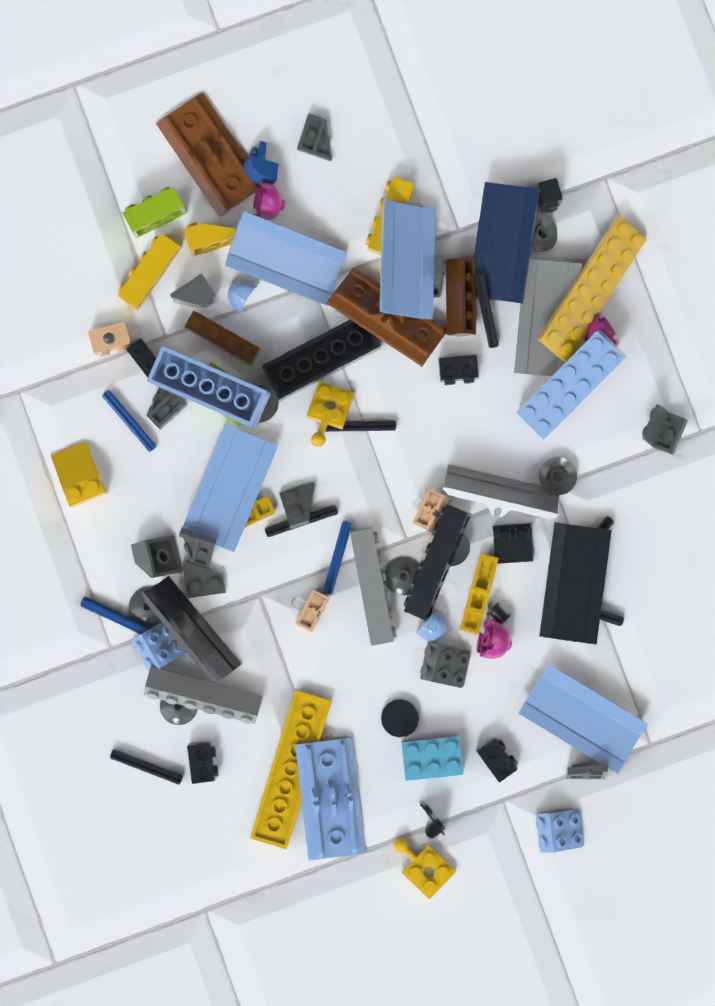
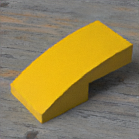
[245,496,276,528]

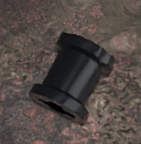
[486,602,511,624]

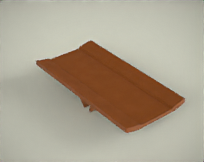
[156,92,261,217]
[326,267,446,367]

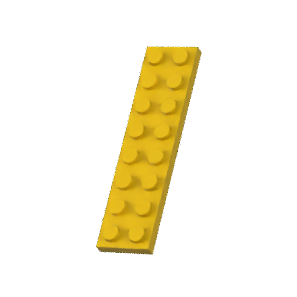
[537,216,647,362]
[250,690,332,850]

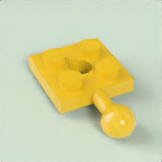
[306,382,355,447]
[393,837,456,900]

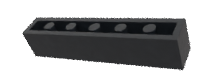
[403,504,472,620]

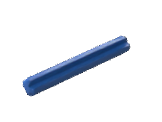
[102,390,157,452]
[323,521,352,595]
[80,597,151,634]

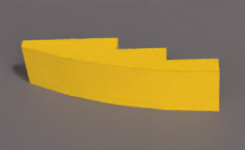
[459,553,499,635]

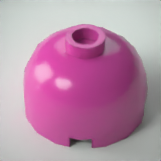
[253,182,285,221]
[584,312,620,346]
[476,620,512,659]

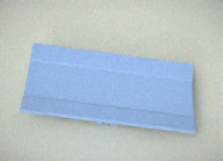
[380,199,436,320]
[225,211,347,306]
[182,424,278,552]
[518,664,648,774]
[295,737,366,861]

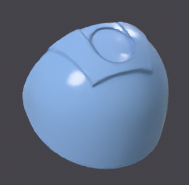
[227,279,258,313]
[416,609,449,642]

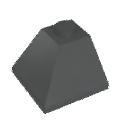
[170,273,216,308]
[131,535,182,578]

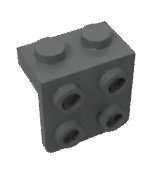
[642,404,688,455]
[420,642,471,688]

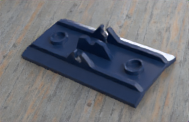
[473,182,540,304]

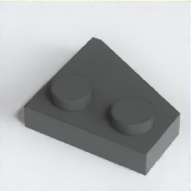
[296,113,332,162]
[433,255,446,298]
[146,388,188,430]
[279,482,316,529]
[179,527,217,569]
[182,561,226,598]
[566,764,608,779]

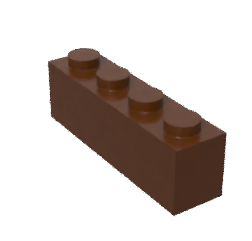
[446,257,476,337]
[184,310,261,367]

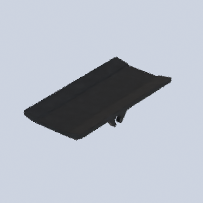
[539,522,612,645]
[141,576,242,684]

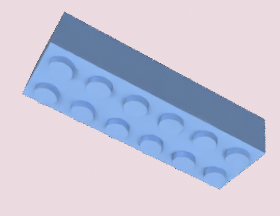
[516,329,627,440]
[147,346,271,429]

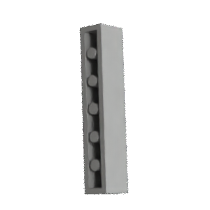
[350,528,397,646]
[143,667,263,724]

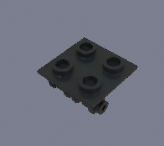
[492,523,533,564]
[419,802,446,839]

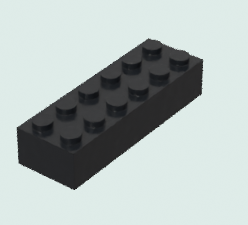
[261,319,381,402]

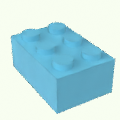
[401,735,463,781]

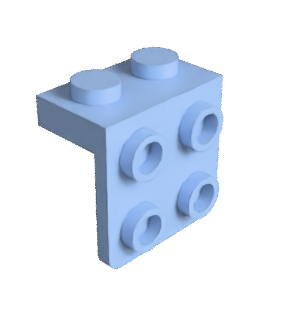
[132,623,187,670]
[535,809,584,853]

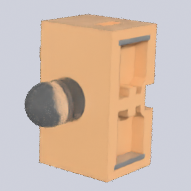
[88,321,132,357]
[412,488,452,532]
[291,589,330,633]

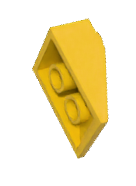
[183,222,236,257]
[50,441,107,508]

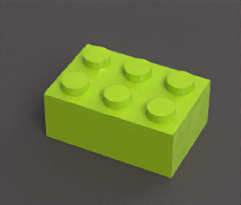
[122,186,186,239]

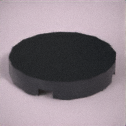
[381,699,419,738]

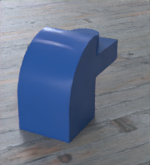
[244,141,279,185]

